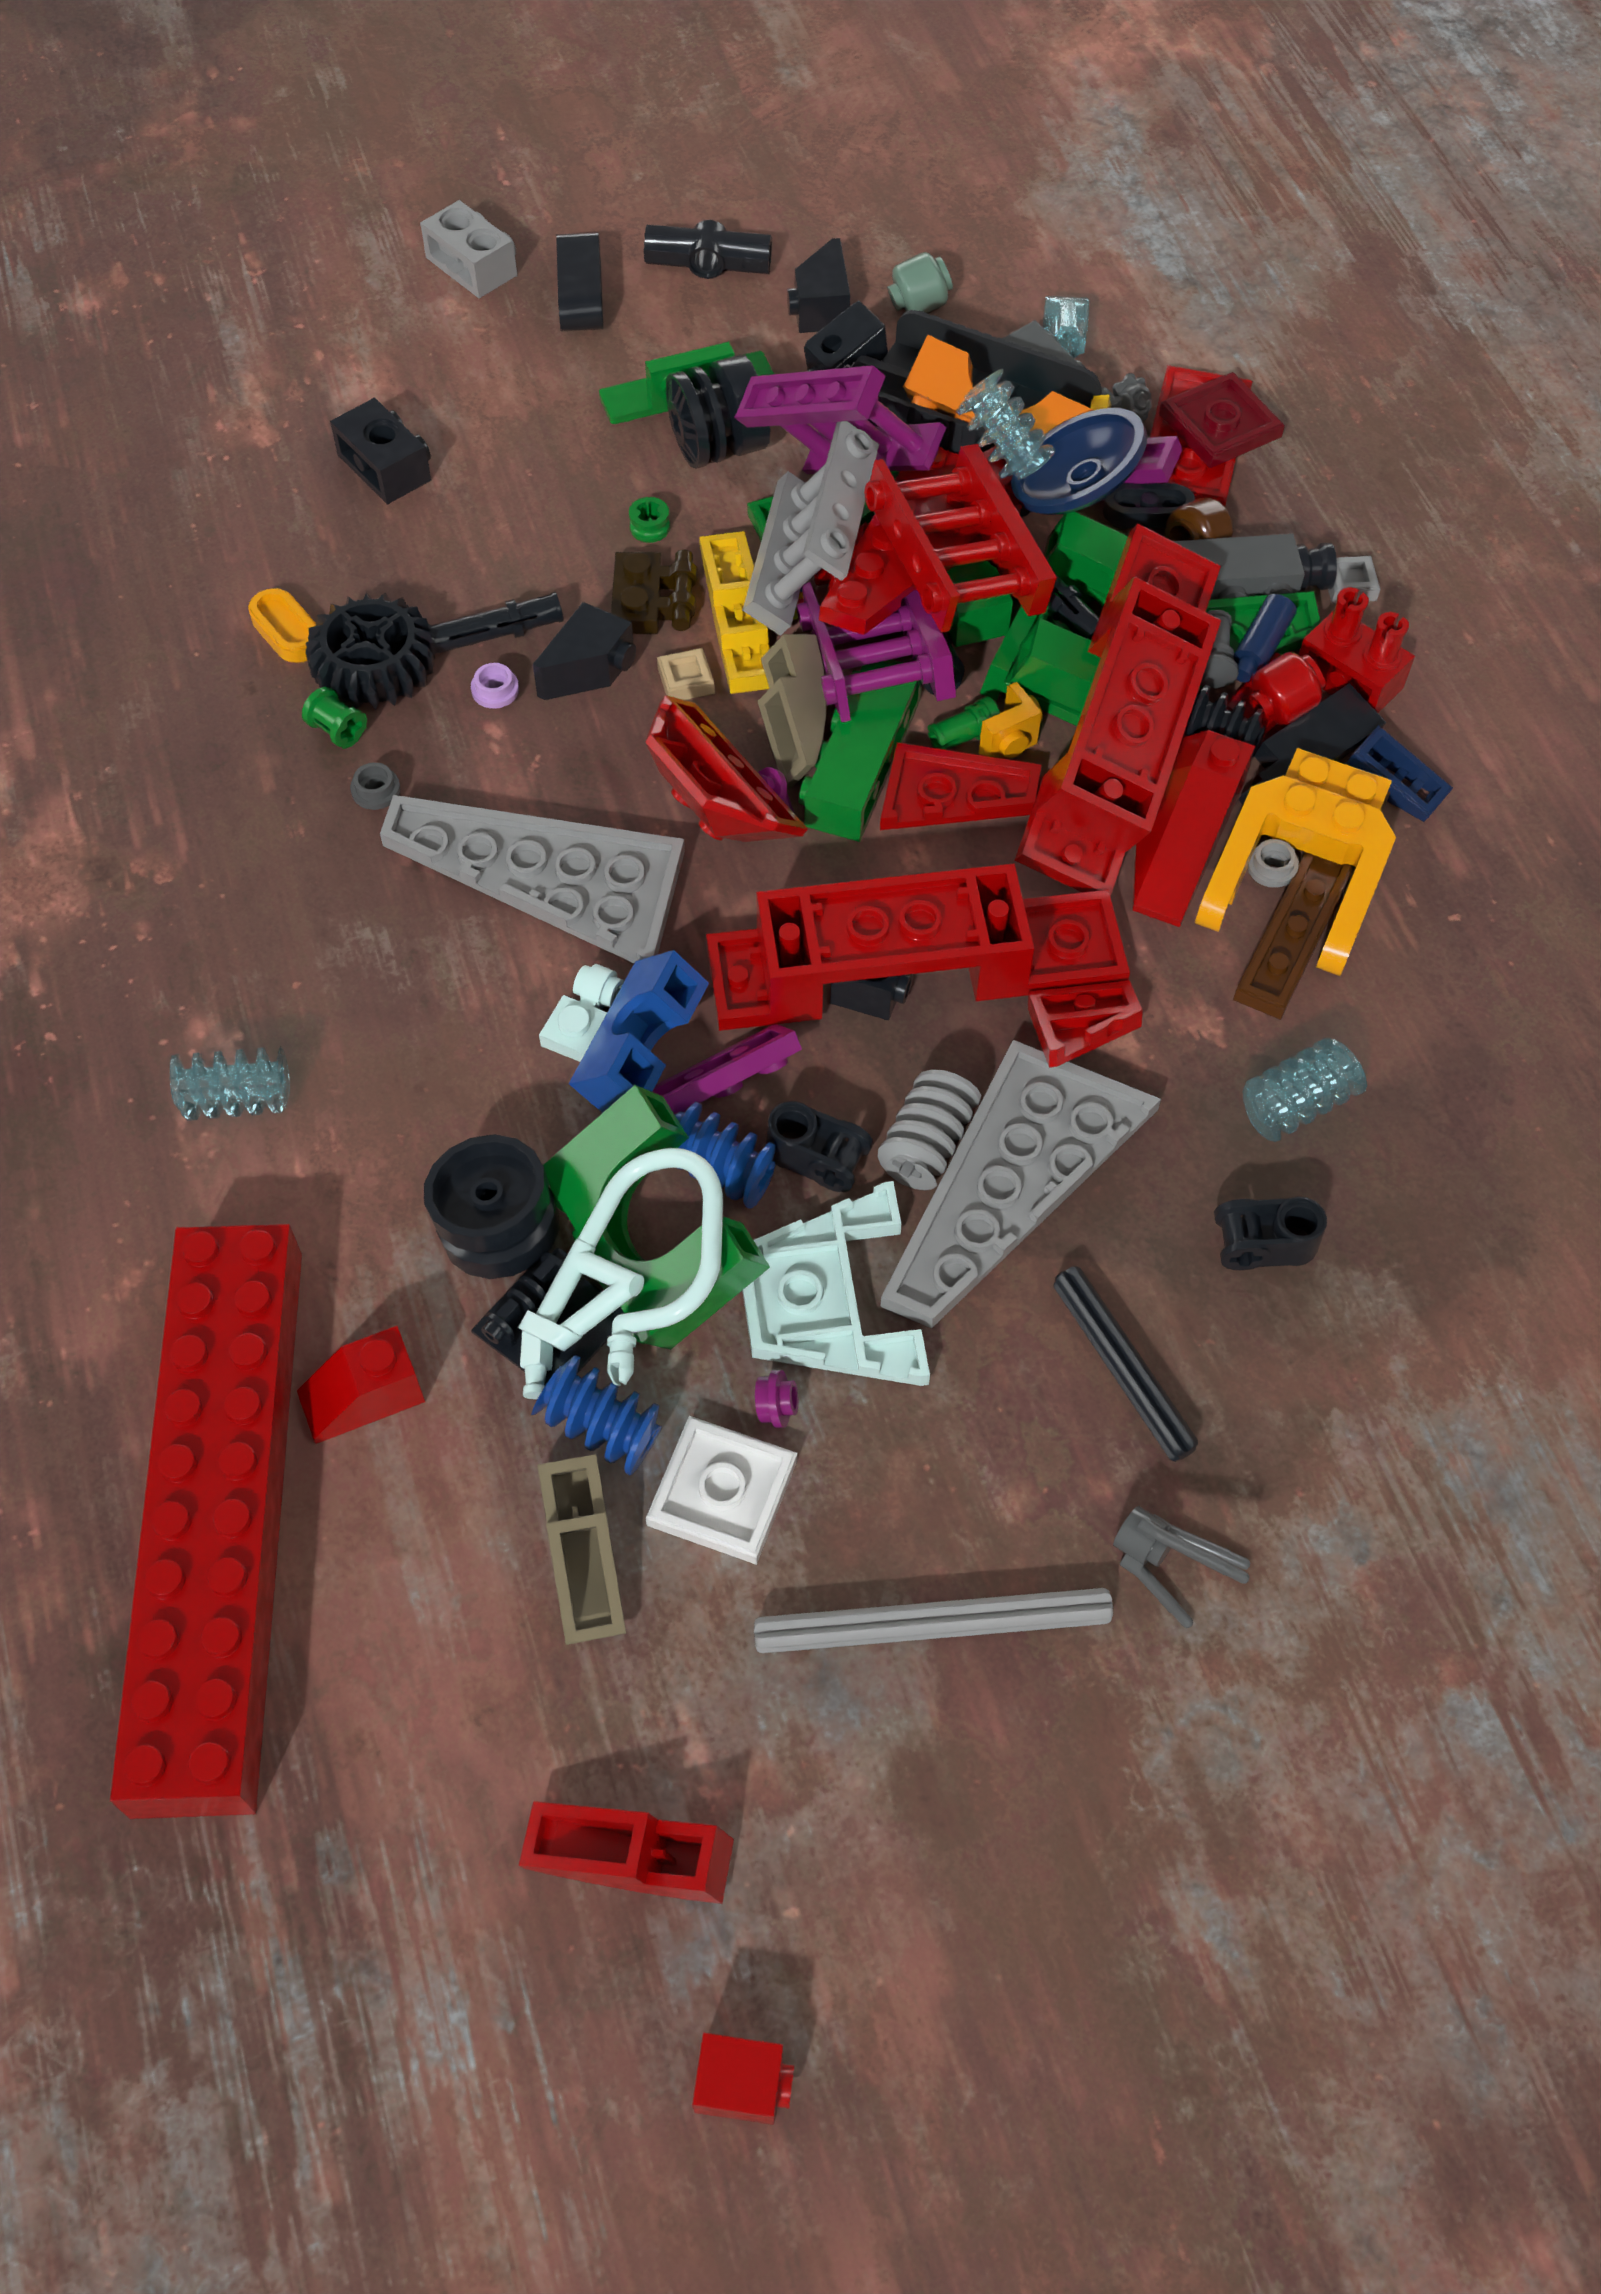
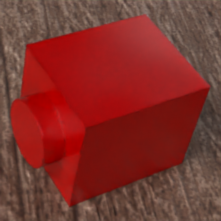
[692,2032,795,2125]

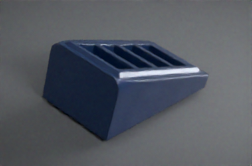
[1345,725,1453,822]

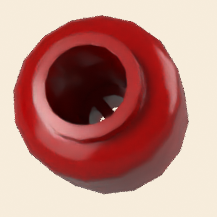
[1249,652,1326,725]

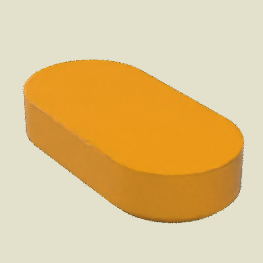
[248,588,316,663]

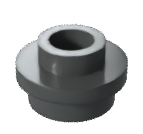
[350,762,401,810]

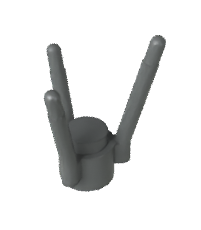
[1113,1506,1251,1628]

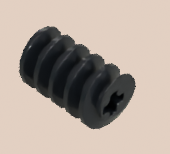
[1184,684,1265,761]

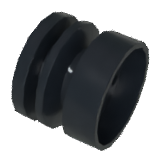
[666,354,771,469]

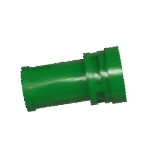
[927,696,1000,750]

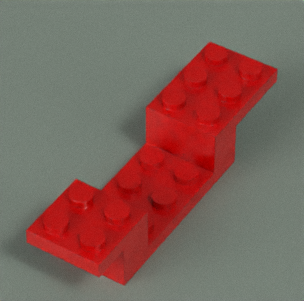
[1014,523,1221,896]
[706,863,1130,1031]

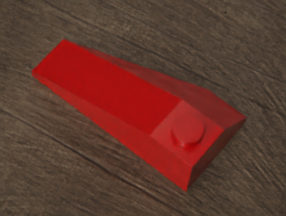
[1132,730,1255,928]

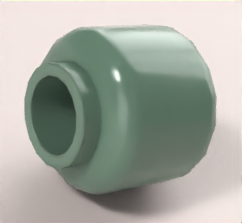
[887,252,953,314]

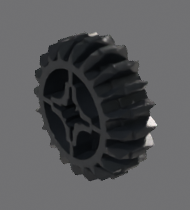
[305,592,436,710]

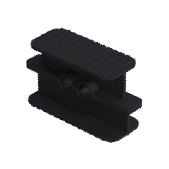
[852,310,1102,518]

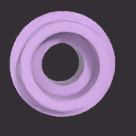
[471,663,519,708]

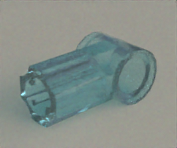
[1043,295,1089,359]

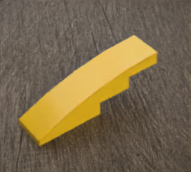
[699,531,770,694]

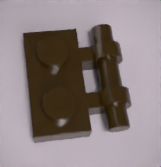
[611,549,697,634]

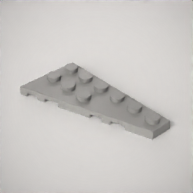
[380,795,685,963]
[880,1040,1161,1329]

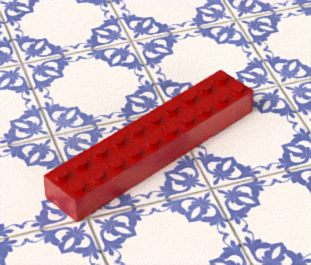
[110,1224,302,1819]

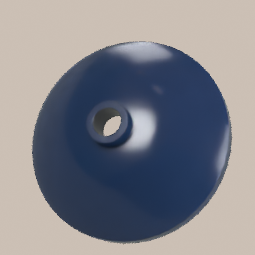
[1011,408,1147,515]

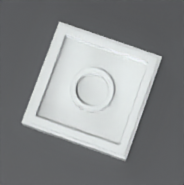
[646,1416,798,1565]

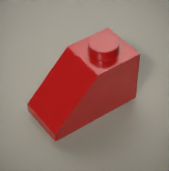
[297,1326,425,1444]

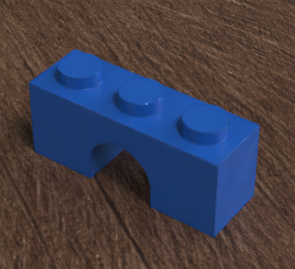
[569,950,709,1113]

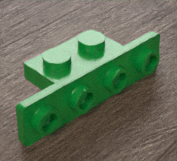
[599,342,774,424]

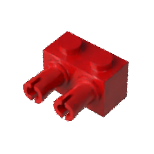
[1299,587,1415,713]

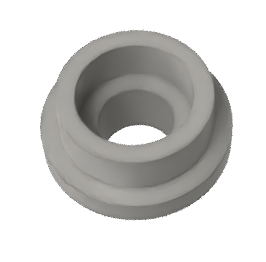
[1248,839,1299,888]

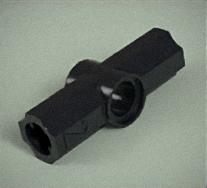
[644,220,772,279]

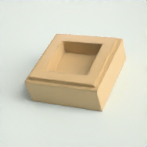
[657,648,715,700]

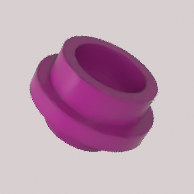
[755,1370,799,1428]

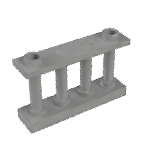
[742,421,879,636]

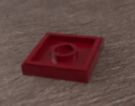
[1159,372,1285,468]

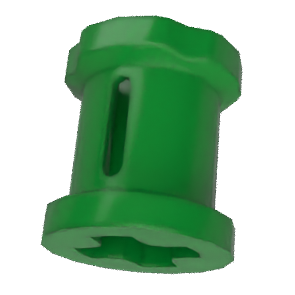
[301,687,367,749]

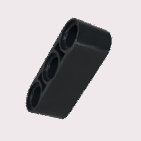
[556,233,604,331]

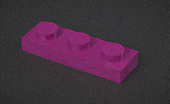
[652,1024,802,1114]

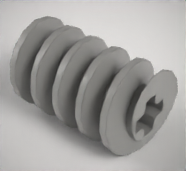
[877,1069,981,1190]

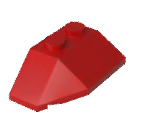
[645,695,808,842]

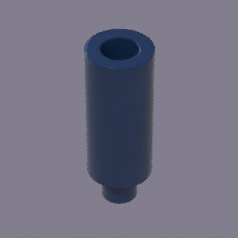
[1234,594,1297,682]

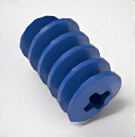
[674,1102,776,1209]
[531,1355,662,1475]

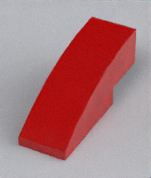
[519,1801,734,1904]

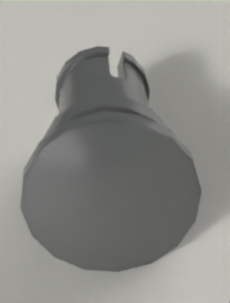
[1200,610,1239,688]

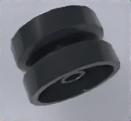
[424,1134,560,1279]

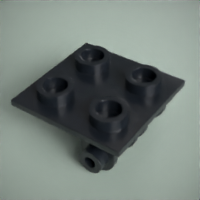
[471,1248,625,1386]

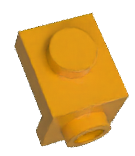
[979,682,1043,759]

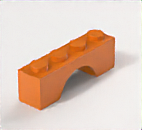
[903,335,1093,446]

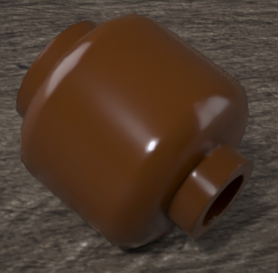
[1164,498,1233,541]

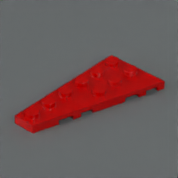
[819,446,1022,635]

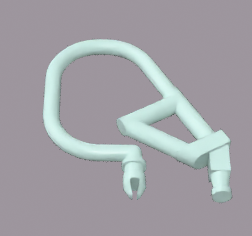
[518,1148,723,1399]

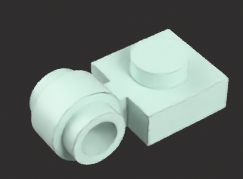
[539,964,624,1062]

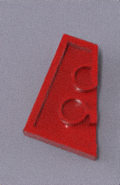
[880,742,1042,830]

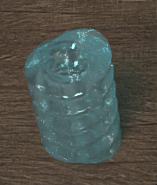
[956,369,1056,480]
[1243,1038,1367,1142]
[169,1046,290,1121]

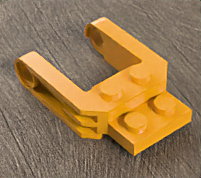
[1195,748,1396,976]

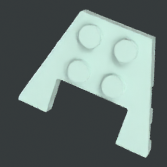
[742,1181,930,1386]

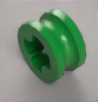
[629,497,670,543]

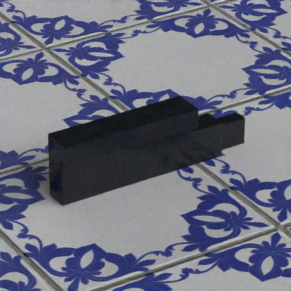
[1238,683,1386,805]

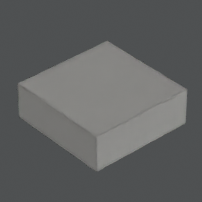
[1328,556,1380,603]

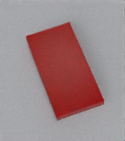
[1150,365,1253,507]

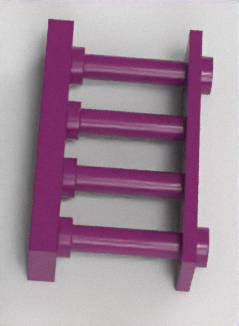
[735,365,946,475]
[796,582,956,722]

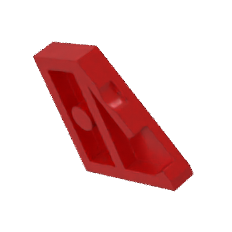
[1028,980,1143,1068]

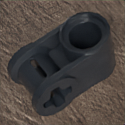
[766,1101,874,1193]
[1214,1197,1327,1270]

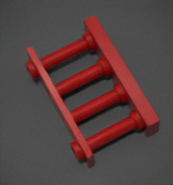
[865,444,1057,633]

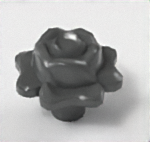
[1112,373,1152,421]

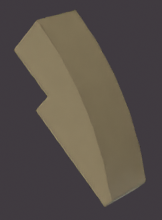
[758,634,826,788]
[537,1454,626,1645]

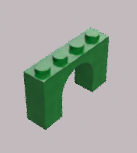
[1010,511,1128,713]
[543,1085,770,1350]

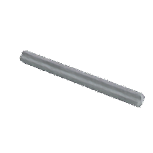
[754,1588,1113,1653]

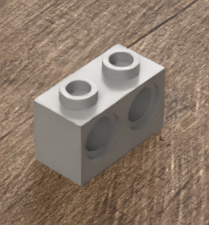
[420,200,517,298]

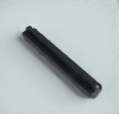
[1054,1266,1198,1462]

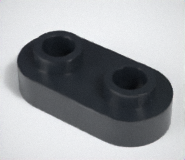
[1103,483,1195,529]

